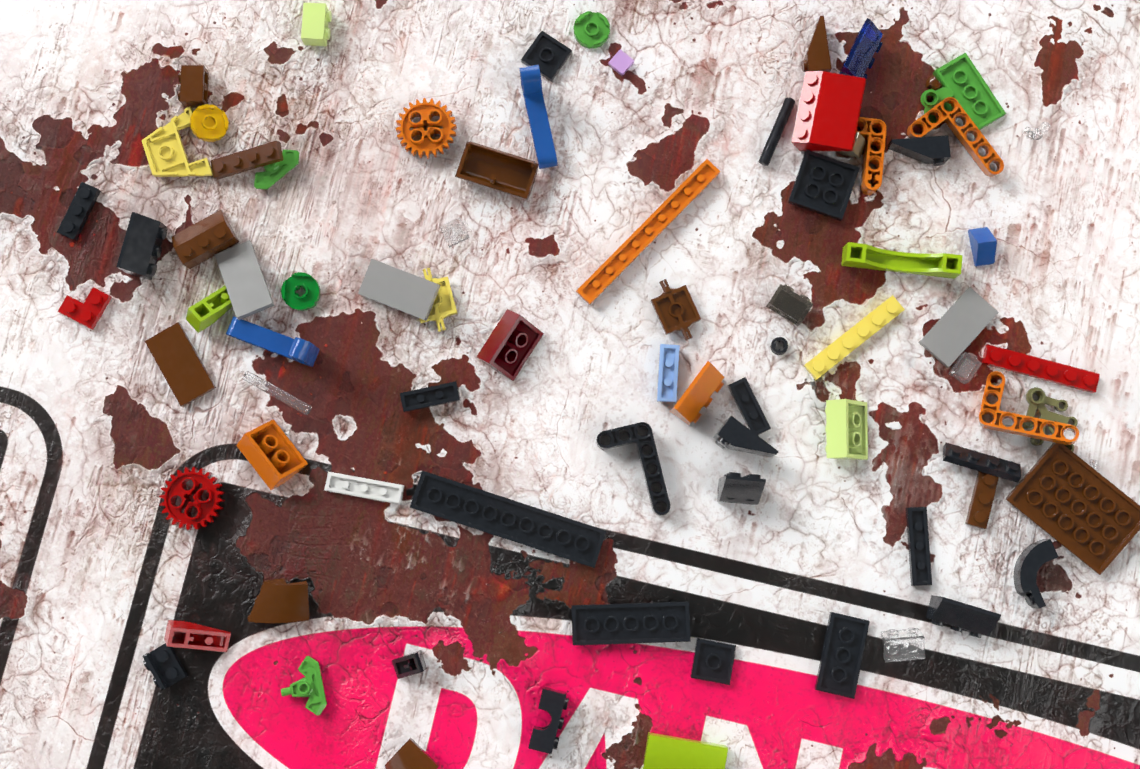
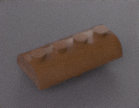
[455,141,539,200]

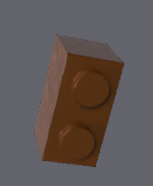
[178,65,209,108]

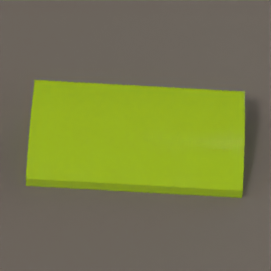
[643,732,728,769]

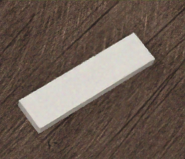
[324,472,405,505]

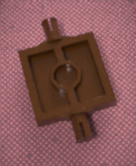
[651,279,701,341]

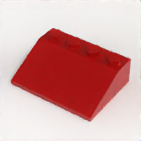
[791,71,866,151]

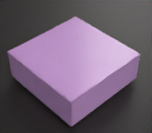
[608,49,634,76]

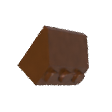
[171,210,239,269]

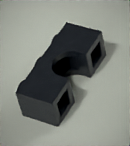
[528,686,569,754]

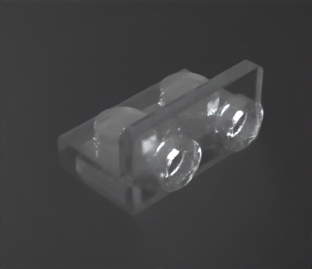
[881,627,925,662]

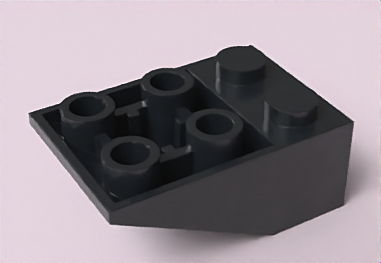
[717,472,766,505]

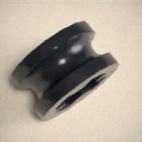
[770,337,788,355]

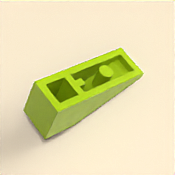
[186,286,233,333]

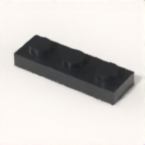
[57,182,101,241]
[728,377,771,435]
[400,381,461,413]

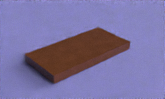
[145,322,216,407]

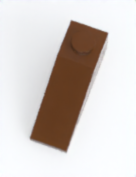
[802,16,832,72]

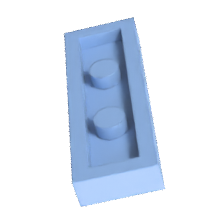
[657,344,680,403]

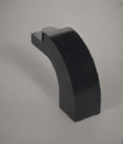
[1013,539,1058,609]

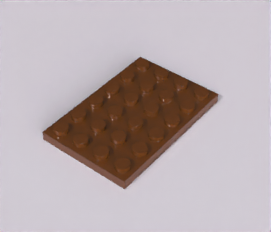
[1005,443,1140,575]

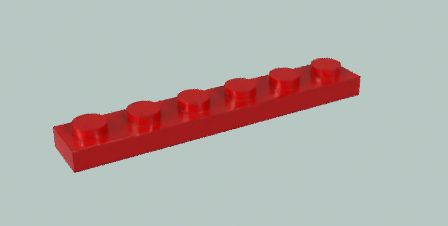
[981,344,1100,393]

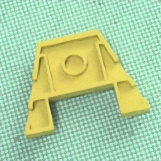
[142,107,213,177]

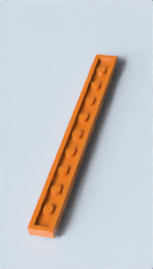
[576,159,720,305]

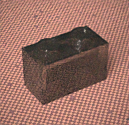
[766,284,813,326]

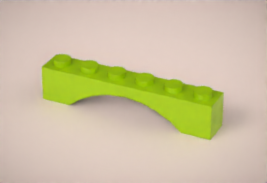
[841,242,963,279]

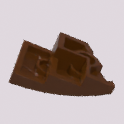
[247,578,309,623]
[385,737,439,769]

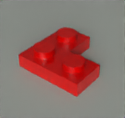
[58,287,112,330]

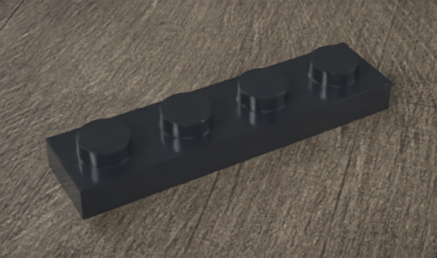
[943,443,1021,483]

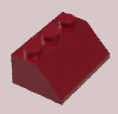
[477,309,544,381]

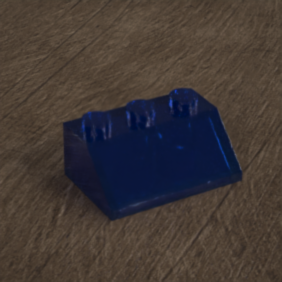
[839,18,883,79]

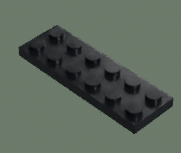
[571,601,691,645]

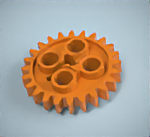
[396,98,457,159]

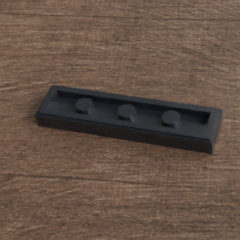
[906,507,932,586]

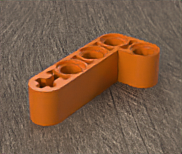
[857,117,886,195]

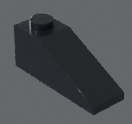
[887,135,951,166]

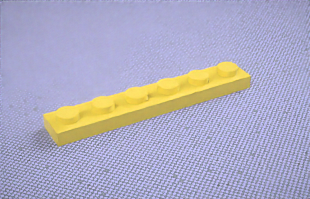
[804,295,905,380]

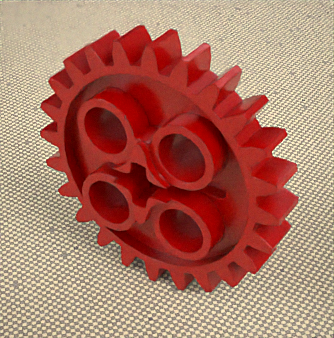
[159,467,224,530]

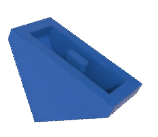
[968,227,997,267]

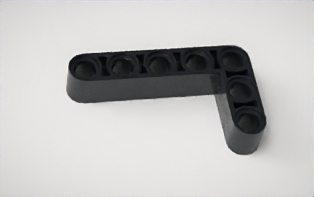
[596,422,670,516]

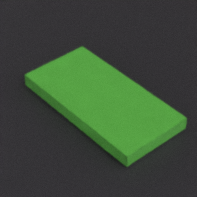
[933,52,1006,130]

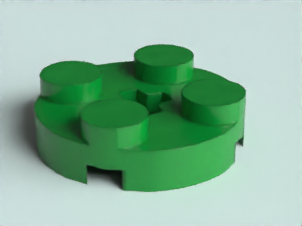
[281,272,321,311]

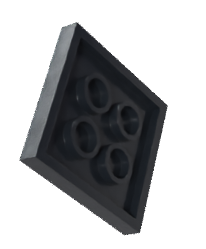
[788,149,860,221]

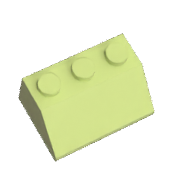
[825,399,868,460]

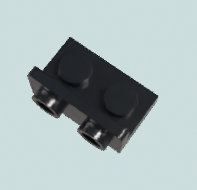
[143,643,188,690]

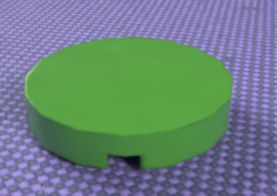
[573,11,610,49]

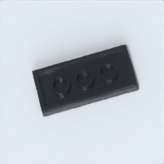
[815,612,870,699]

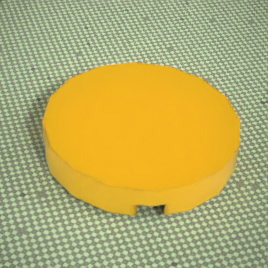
[190,104,229,142]

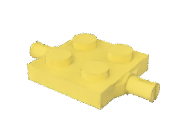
[419,268,458,332]

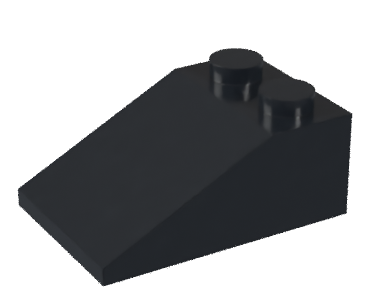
[713,416,779,457]

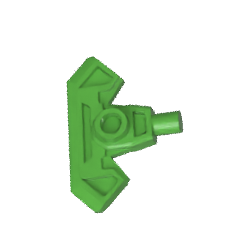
[254,145,300,190]
[281,656,327,715]

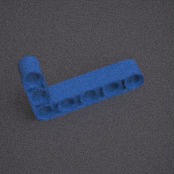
[519,64,558,169]
[226,316,320,367]

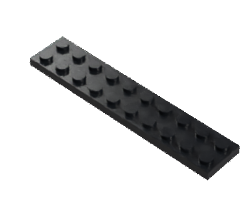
[410,471,606,568]

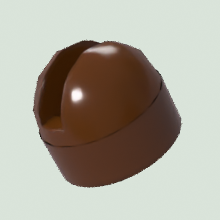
[925,75,942,91]

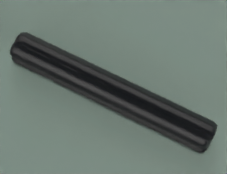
[759,97,795,166]

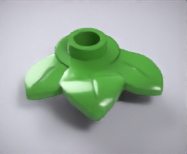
[920,87,954,123]

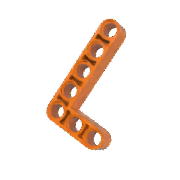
[907,97,1004,177]
[979,371,1079,445]

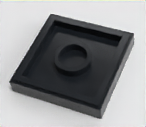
[521,31,572,82]
[690,638,736,685]

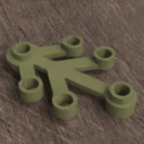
[1022,387,1078,452]

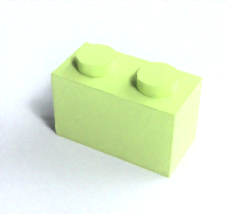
[301,3,332,46]

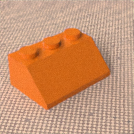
[670,361,724,425]
[236,419,308,490]

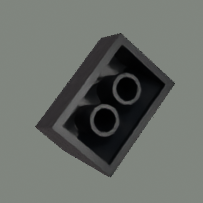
[116,212,167,280]
[926,595,1001,638]

